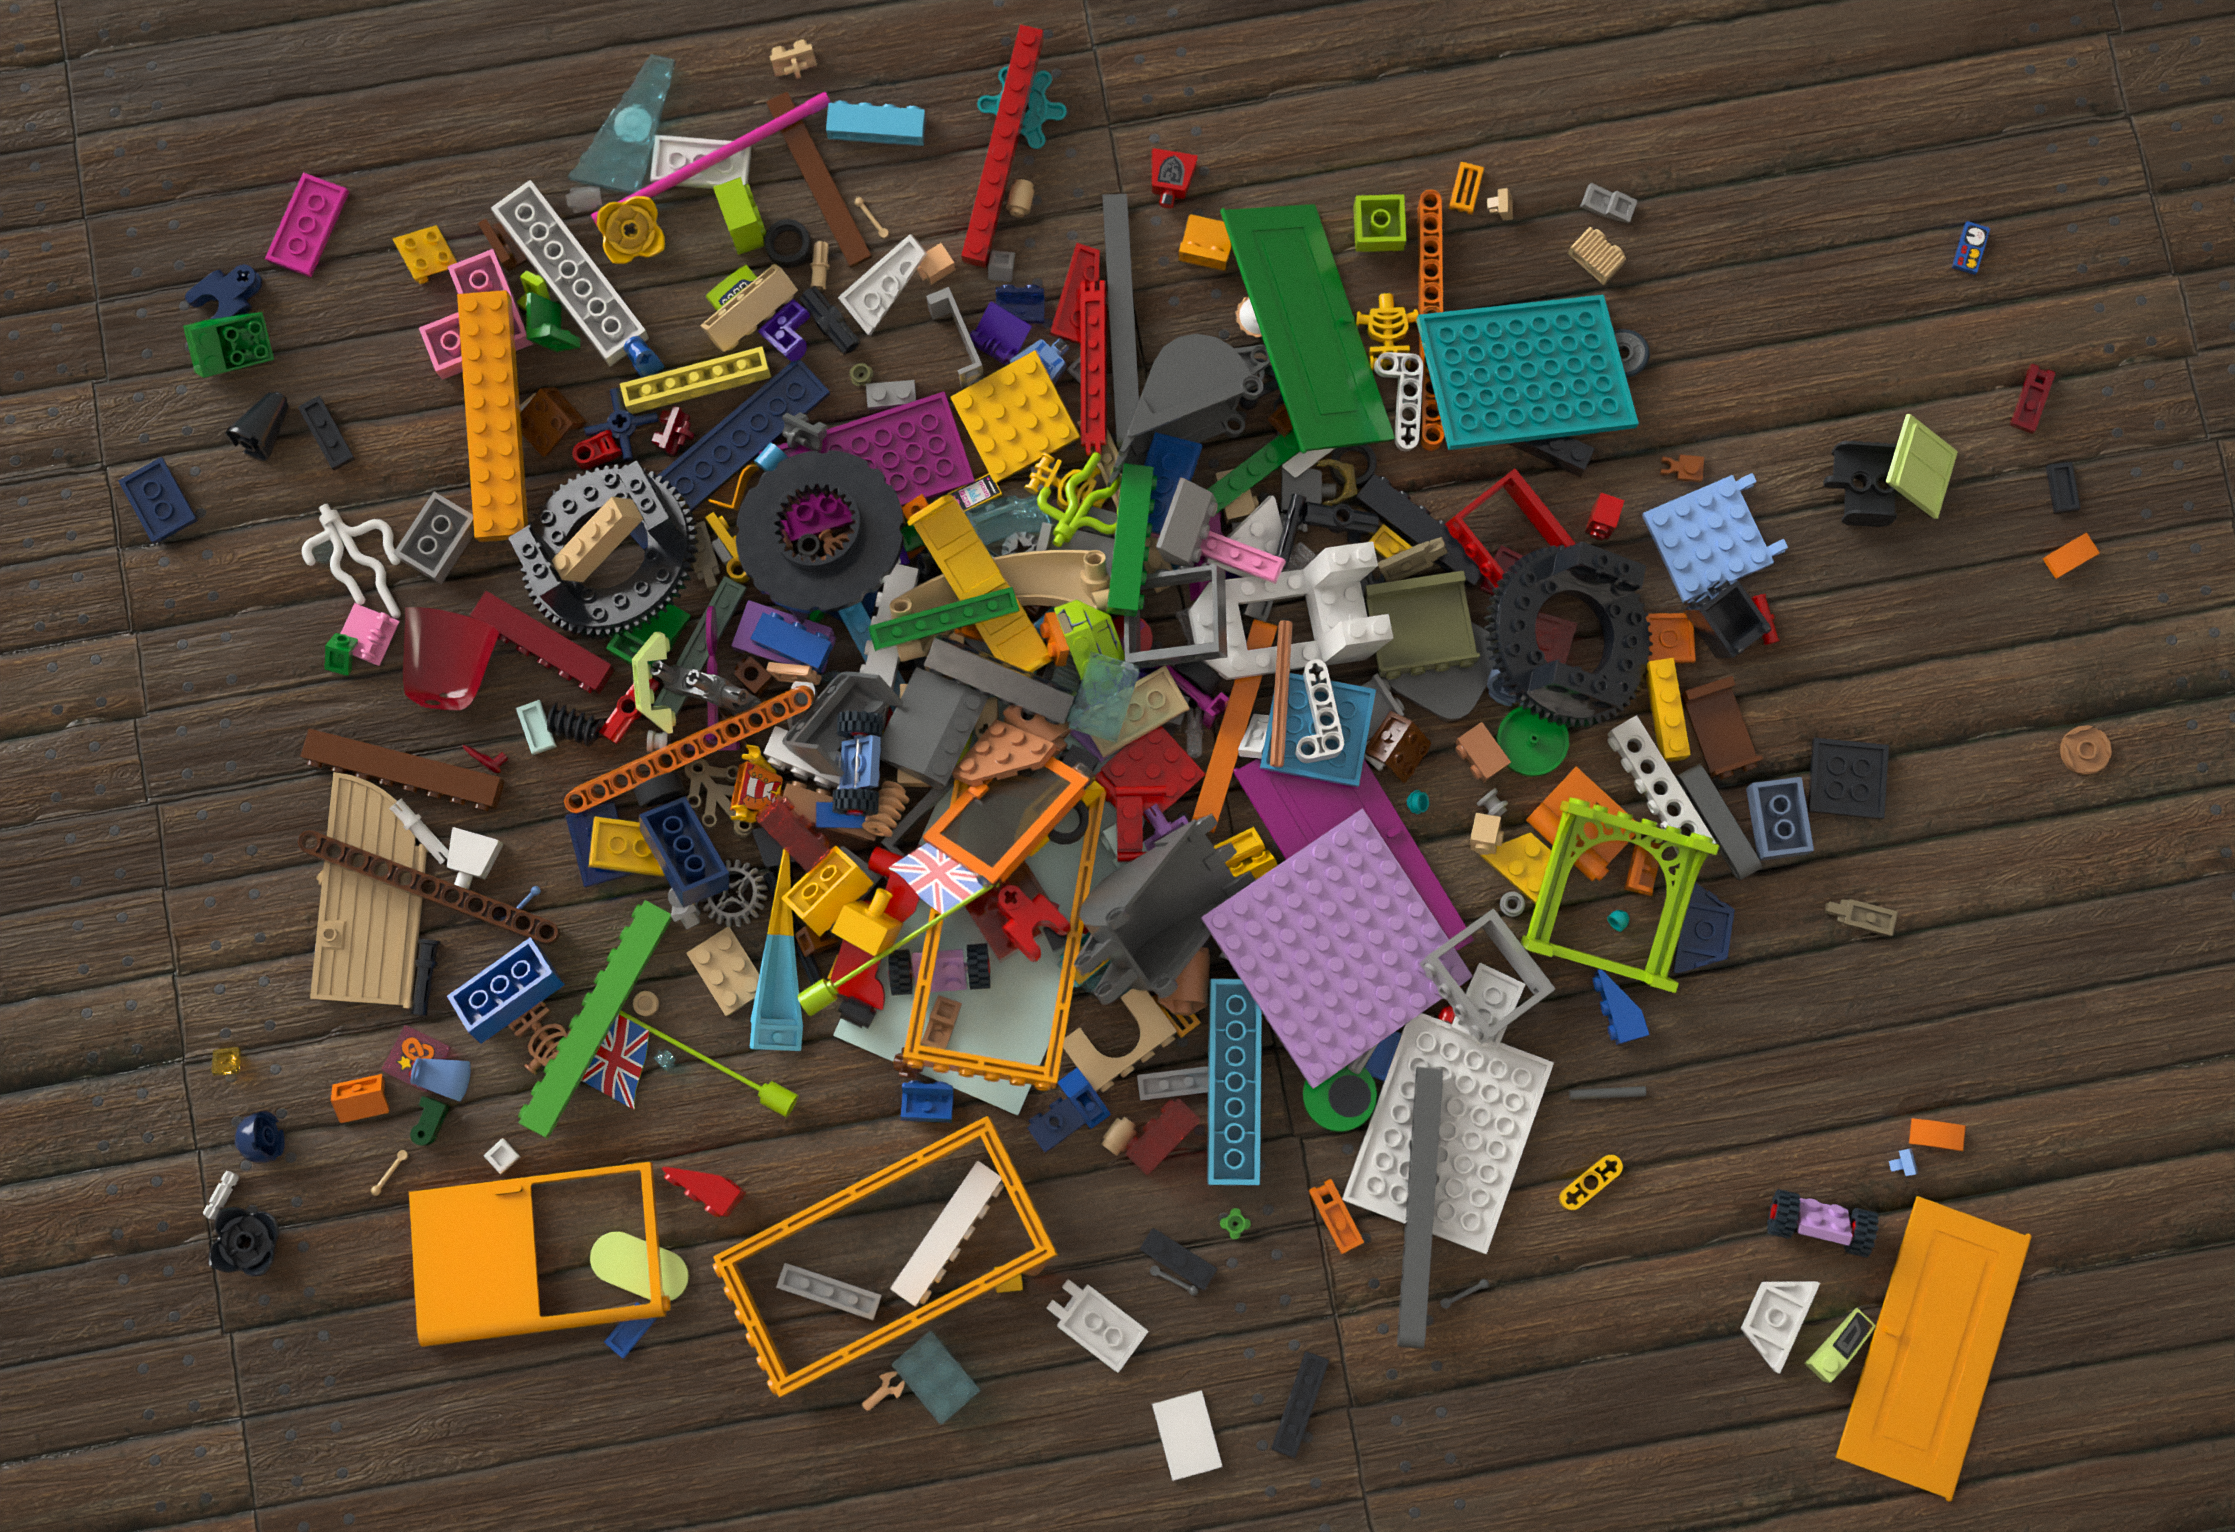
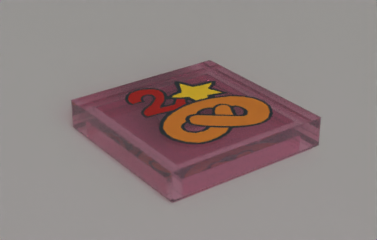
[381,1025,451,1093]

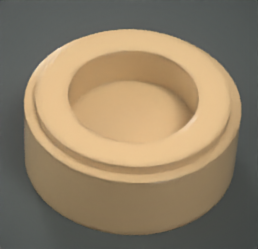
[633,991,659,1017]

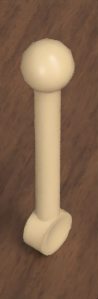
[855,197,889,239]
[371,1150,408,1196]

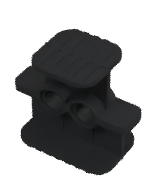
[1823,441,1899,527]

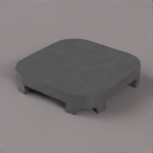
[1384,622,1496,722]

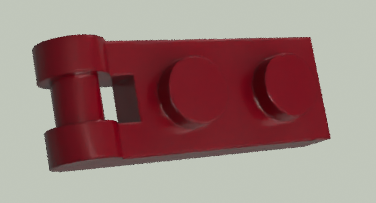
[2009,363,2055,434]

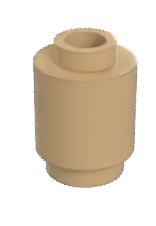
[1006,179,1035,217]
[1101,1117,1137,1156]

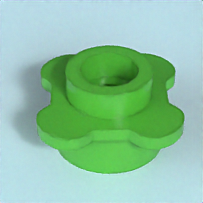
[1220,1208,1251,1239]

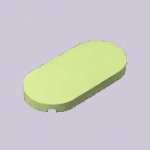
[590,1232,689,1301]

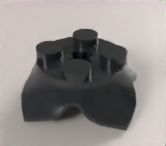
[209,1207,279,1277]

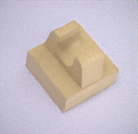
[1487,188,1513,220]

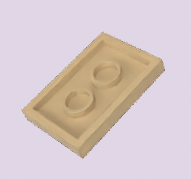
[686,927,759,1017]

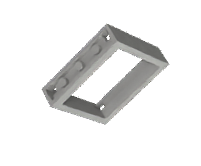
[1419,908,1555,1045]

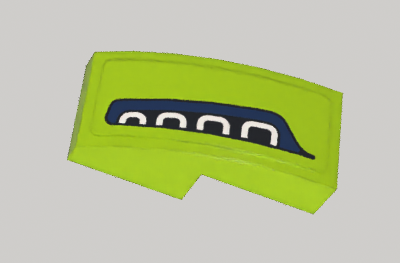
[706,265,757,311]

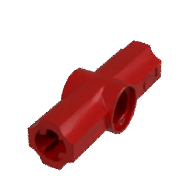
[599,678,660,745]

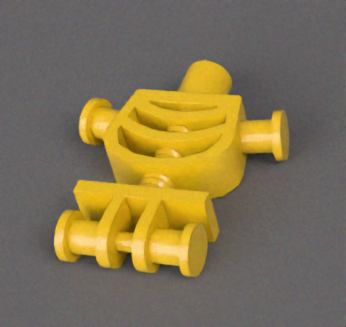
[1356,293,1419,371]
[1024,453,1105,511]

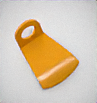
[709,465,759,511]

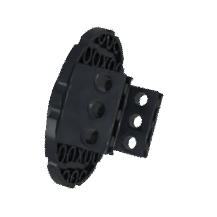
[736,450,908,624]

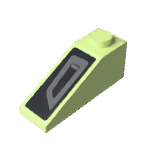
[1805,1308,1876,1383]

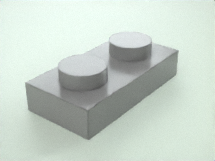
[866,380,916,410]

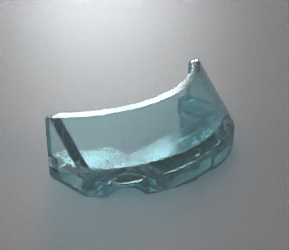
[965,496,1052,546]

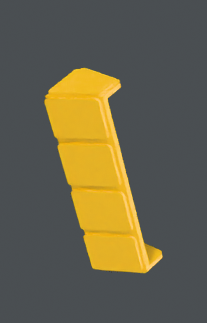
[907,494,1053,673]

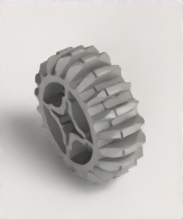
[701,860,767,927]

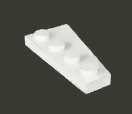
[838,234,927,335]

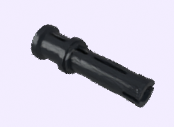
[411,939,441,1016]

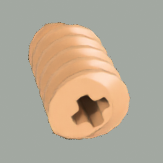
[862,781,910,837]

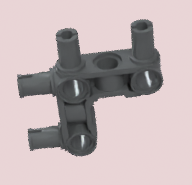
[650,660,778,720]

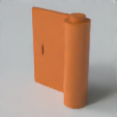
[1526,767,1635,881]

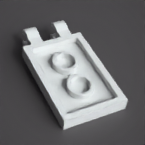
[1047,1279,1149,1373]

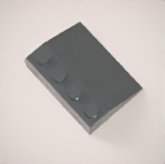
[880,667,988,790]

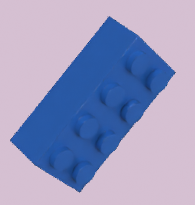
[447,937,564,1044]

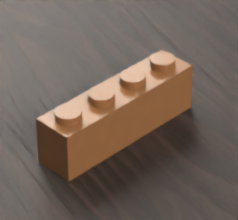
[777,781,876,843]

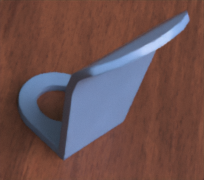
[410,1058,471,1101]

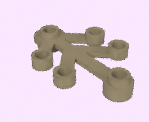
[685,758,754,839]

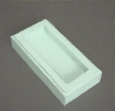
[516,700,557,755]

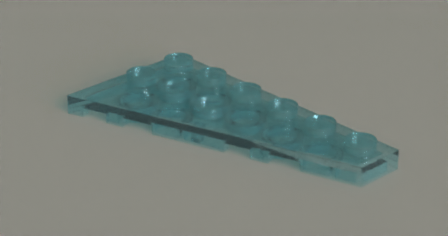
[568,54,676,194]

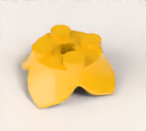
[597,196,665,264]

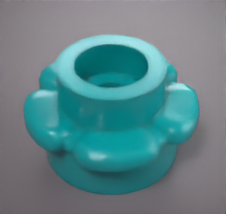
[1407,790,1429,814]

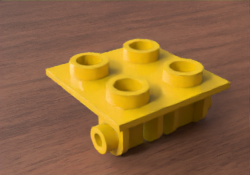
[393,225,457,284]

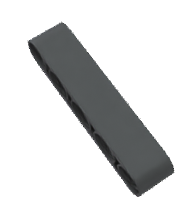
[1676,764,1762,881]

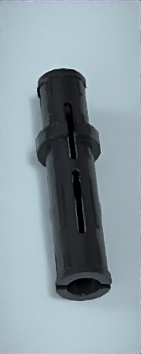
[1275,494,1307,569]

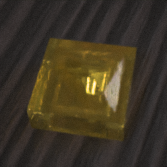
[211,1047,241,1076]

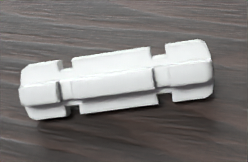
[203,1171,239,1220]

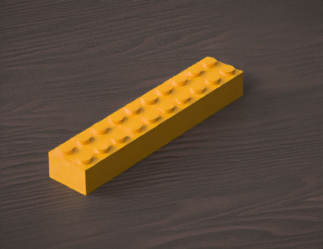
[457,290,528,542]

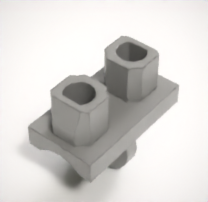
[668,888,701,929]

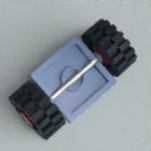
[832,711,883,816]

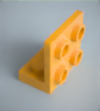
[1178,215,1231,271]

